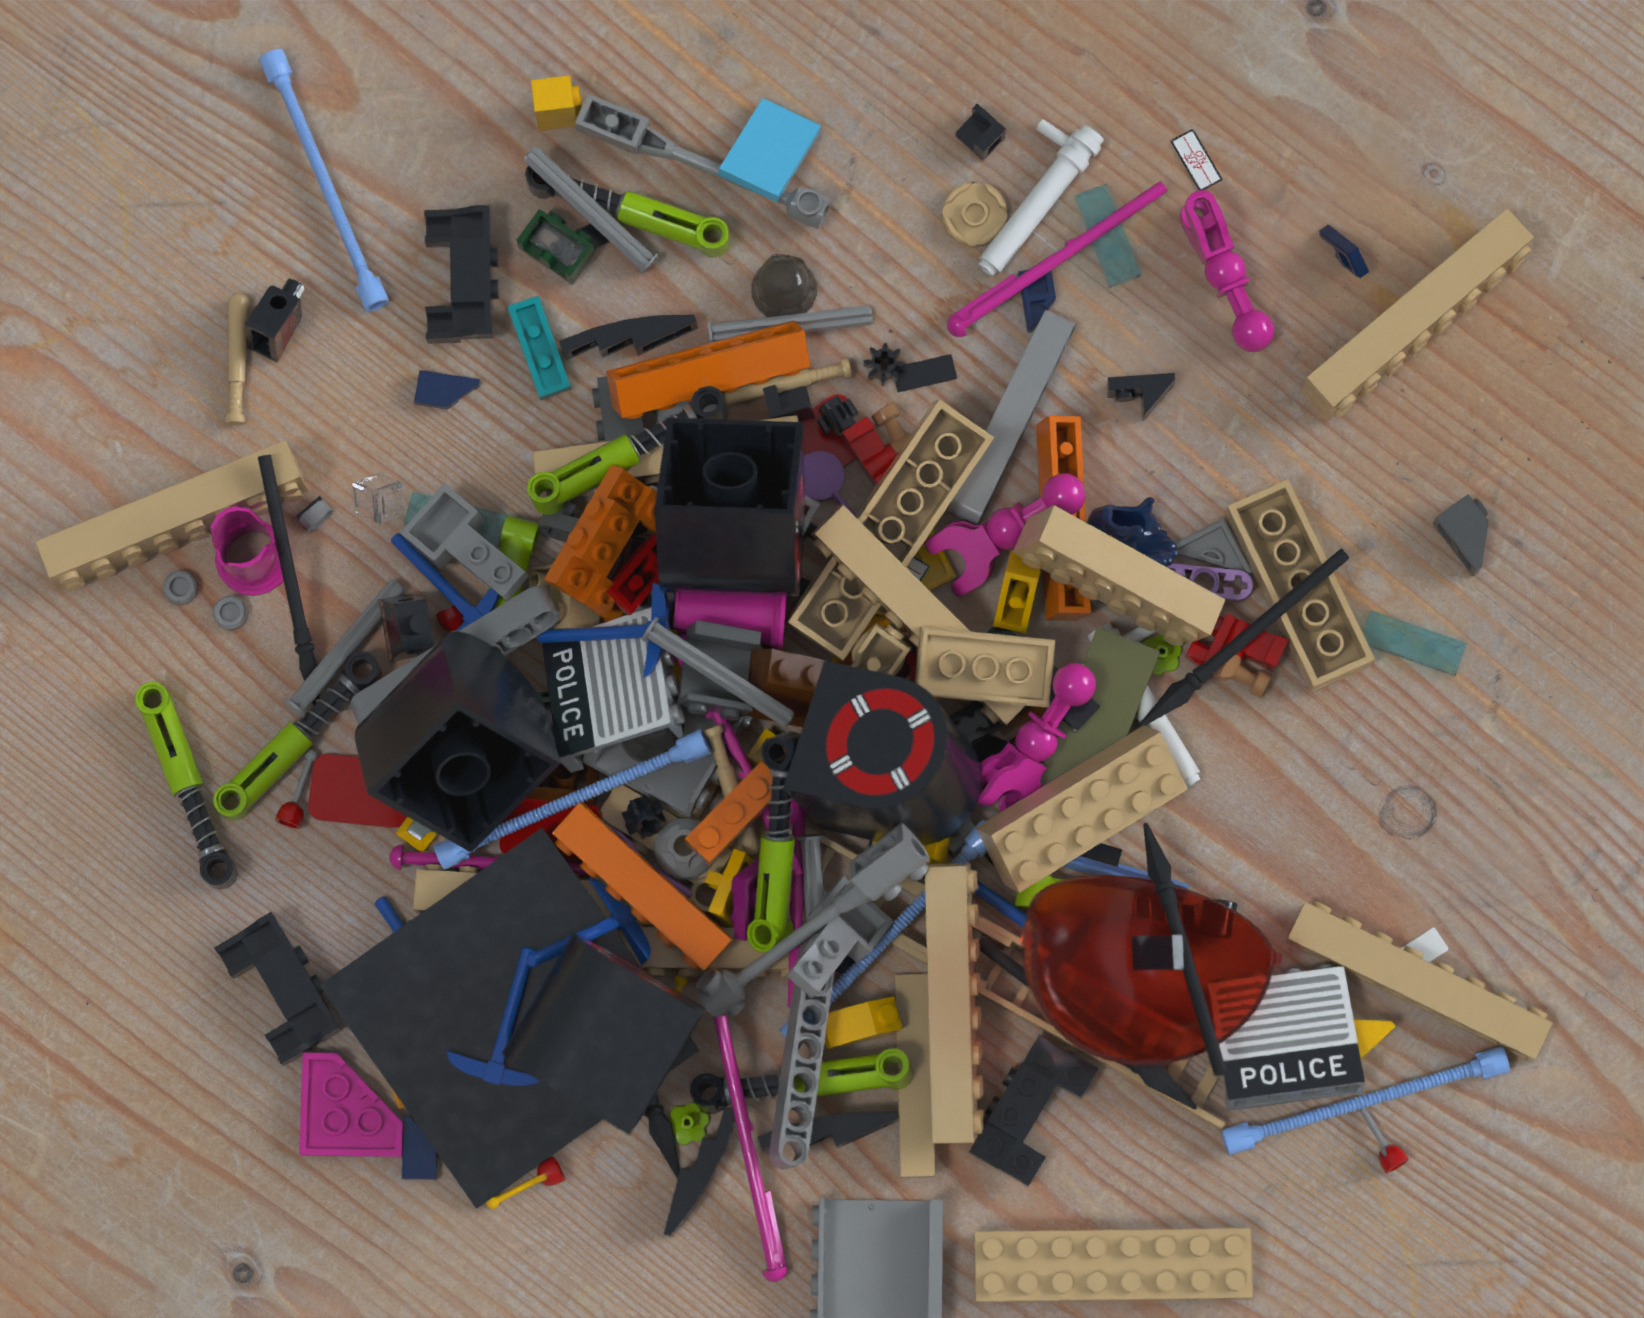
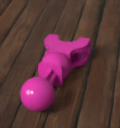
[1179,190,1274,352]
[923,473,1085,597]
[977,663,1096,812]

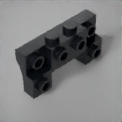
[424,205,499,344]
[214,912,341,1066]
[969,1035,1098,1187]

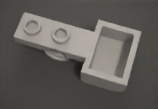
[400,483,529,601]
[786,876,894,999]

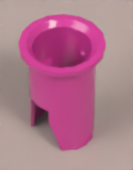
[210,506,284,596]
[673,593,786,651]

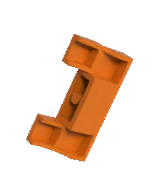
[544,465,657,619]

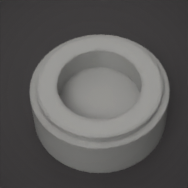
[163,571,198,605]
[213,596,248,631]

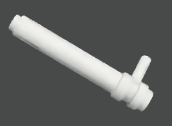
[978,119,1104,277]
[1087,623,1201,788]

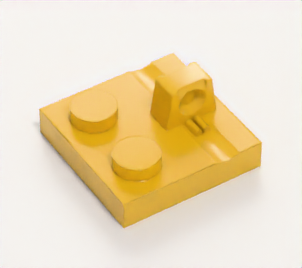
[704,849,754,928]

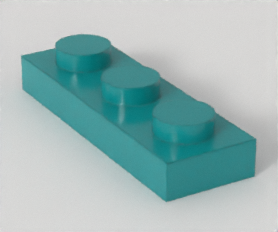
[507,295,572,400]

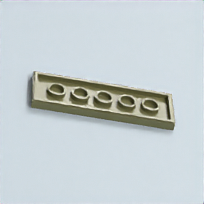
[1040,627,1160,787]

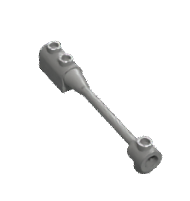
[575,94,831,230]
[696,823,929,1017]

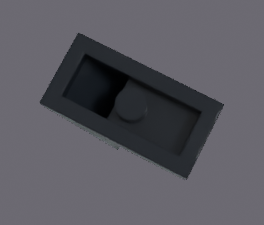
[1106,373,1175,421]

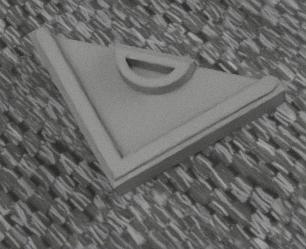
[1175,518,1253,575]

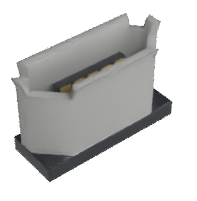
[296,496,335,533]

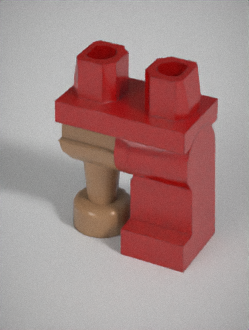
[841,403,911,487]
[1185,613,1289,698]

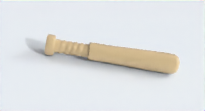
[225,294,249,425]
[722,358,852,405]
[702,724,760,856]

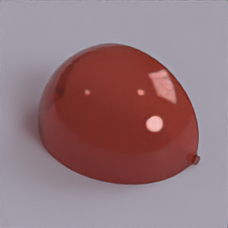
[1021,875,1282,1065]

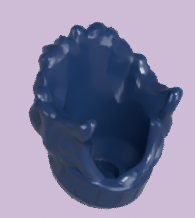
[1087,497,1178,567]

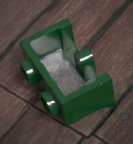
[517,208,595,285]

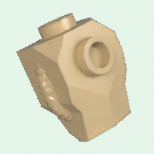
[850,623,910,676]

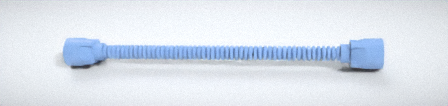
[259,49,389,312]
[434,729,712,870]
[779,820,987,1049]
[1221,1046,1510,1156]

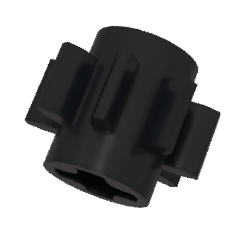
[864,343,905,387]
[817,396,859,437]
[622,795,666,839]

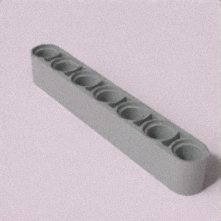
[947,310,1076,525]
[350,586,559,725]
[769,933,834,1169]

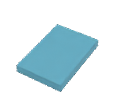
[718,98,821,203]

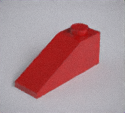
[606,532,659,616]

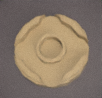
[942,182,1007,248]

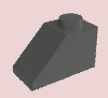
[1432,494,1489,577]

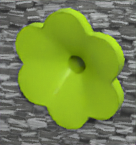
[1143,634,1182,675]
[670,1103,709,1145]

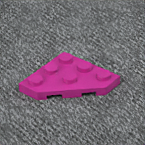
[299,1053,403,1157]

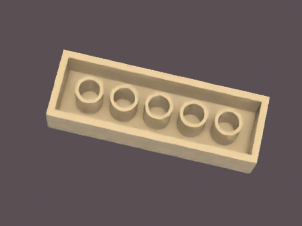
[1225,479,1375,694]
[1013,505,1225,646]
[976,725,1188,893]

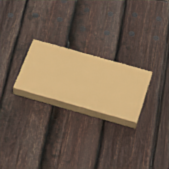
[915,627,1055,708]

